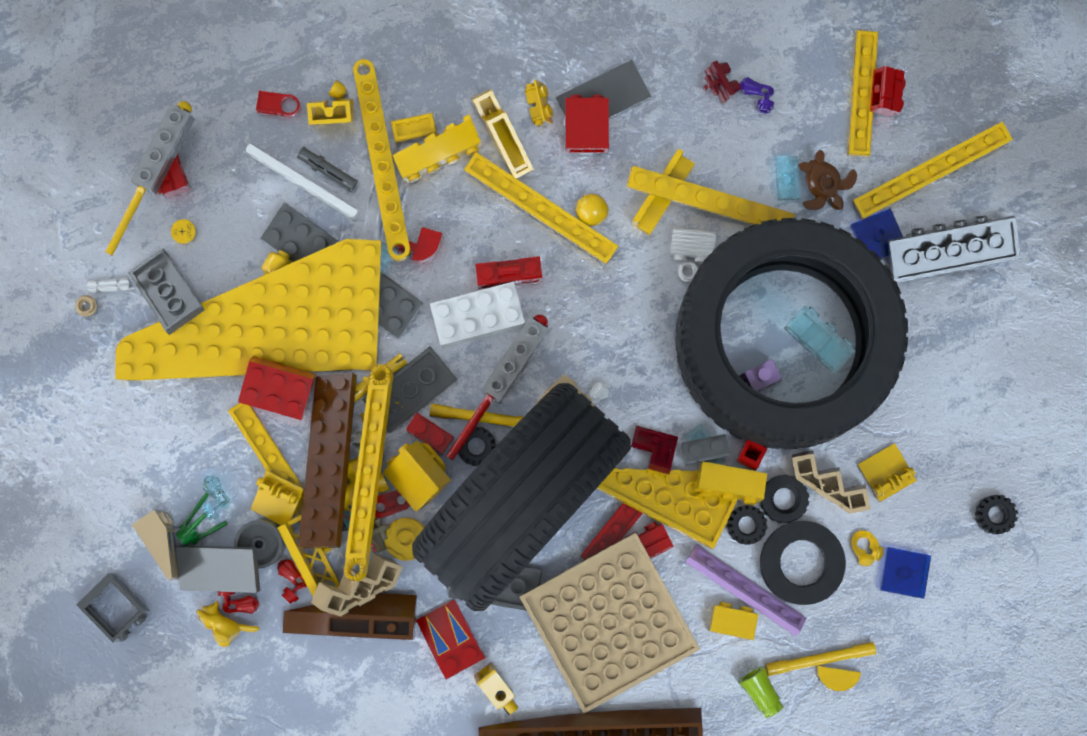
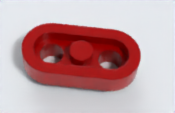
[375,490,410,518]

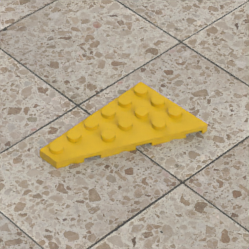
[597,468,738,550]

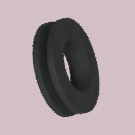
[760,521,846,605]

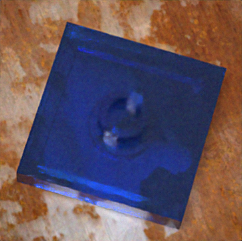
[850,208,903,259]
[880,547,932,599]

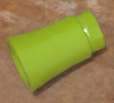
[738,666,784,718]

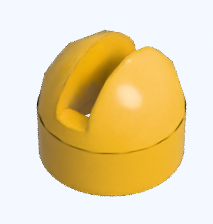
[328,80,346,99]

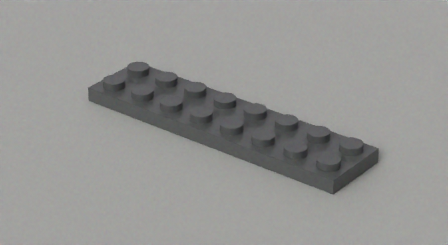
[261,203,424,339]

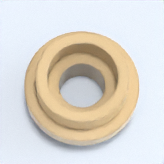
[75,295,97,317]

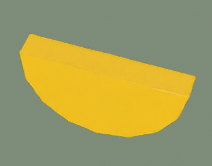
[817,666,861,691]

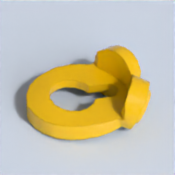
[851,530,884,566]

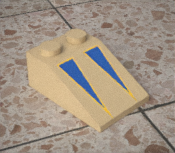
[132,510,179,580]

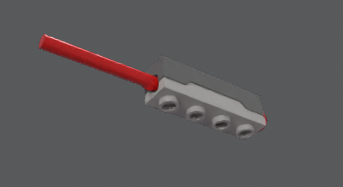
[446,314,548,461]

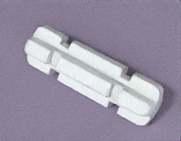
[87,278,131,293]

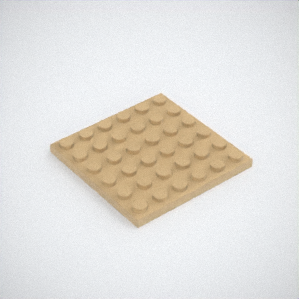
[520,532,700,713]

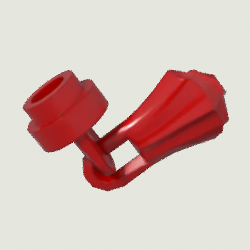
[277,559,307,604]
[218,592,260,614]

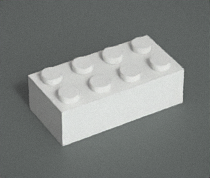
[430,282,525,349]

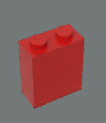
[565,95,609,153]

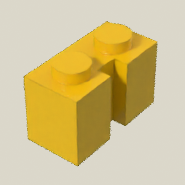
[307,98,355,125]
[708,601,759,640]

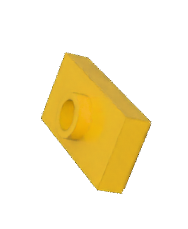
[391,113,437,143]

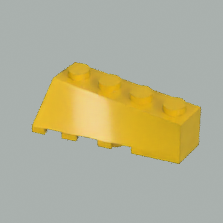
[392,114,482,183]

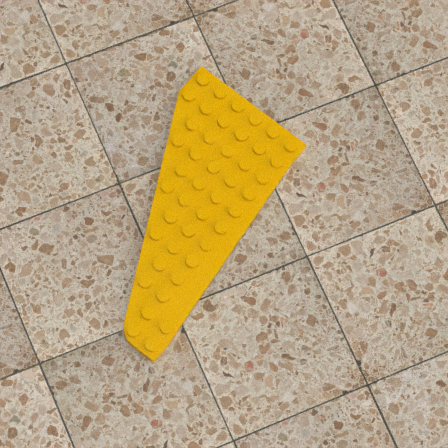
[115,238,382,380]

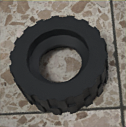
[760,474,810,523]

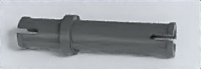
[297,147,358,192]

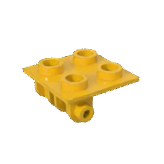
[857,443,917,502]
[250,470,304,525]

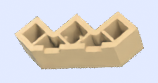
[792,450,871,514]
[311,553,403,616]

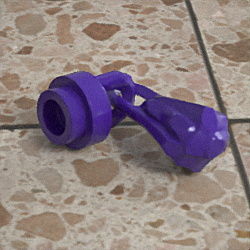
[739,77,775,114]

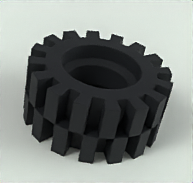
[458,426,496,466]
[975,495,1018,535]
[726,505,768,545]

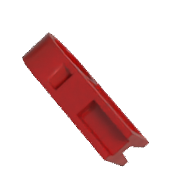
[256,91,301,118]

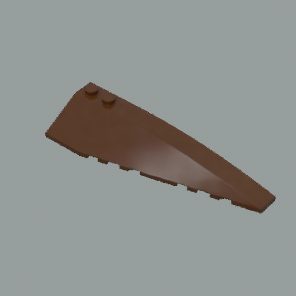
[478,708,703,736]

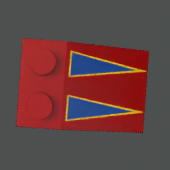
[416,599,486,680]

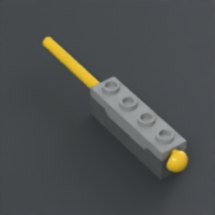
[105,101,195,256]

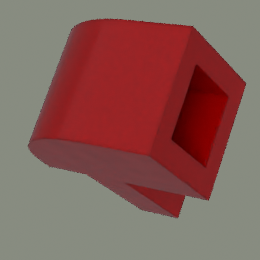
[394,227,444,264]
[736,440,768,471]

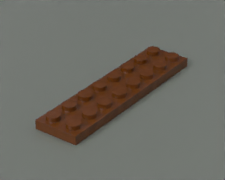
[298,373,357,548]

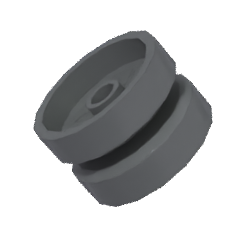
[234,518,286,569]

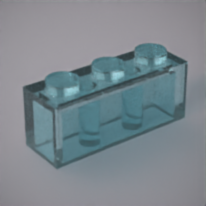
[784,305,856,374]

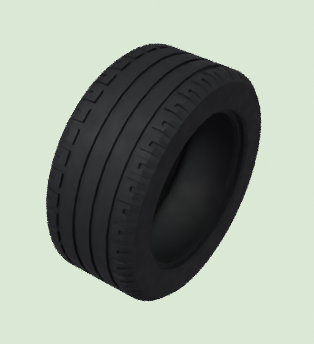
[675,218,908,450]
[412,383,631,611]

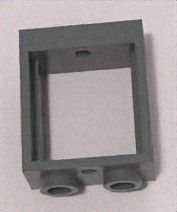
[76,573,149,643]

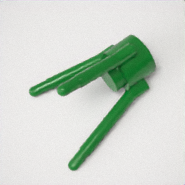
[175,493,227,546]

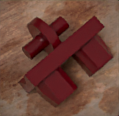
[703,61,741,104]

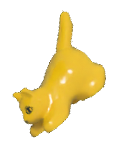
[196,601,260,647]

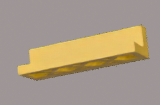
[632,148,695,236]
[277,514,340,596]

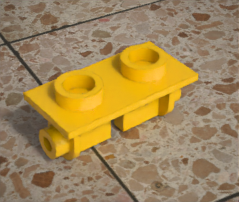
[525,80,553,127]

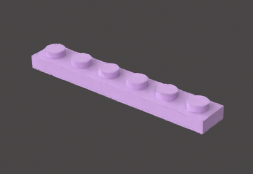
[686,544,807,636]

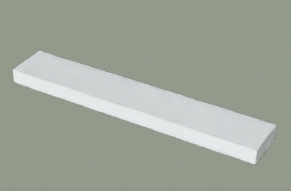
[245,143,360,221]

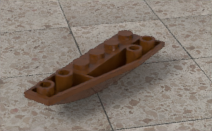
[282,593,417,640]

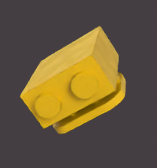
[383,440,452,512]

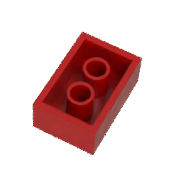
[238,356,316,421]

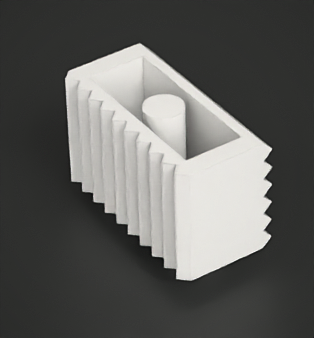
[669,228,716,263]

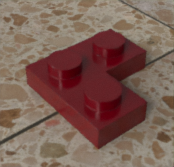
[631,425,678,474]

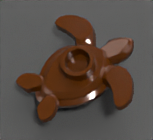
[798,150,857,211]

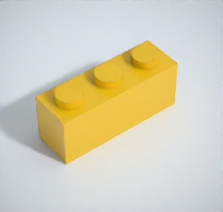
[695,461,767,505]

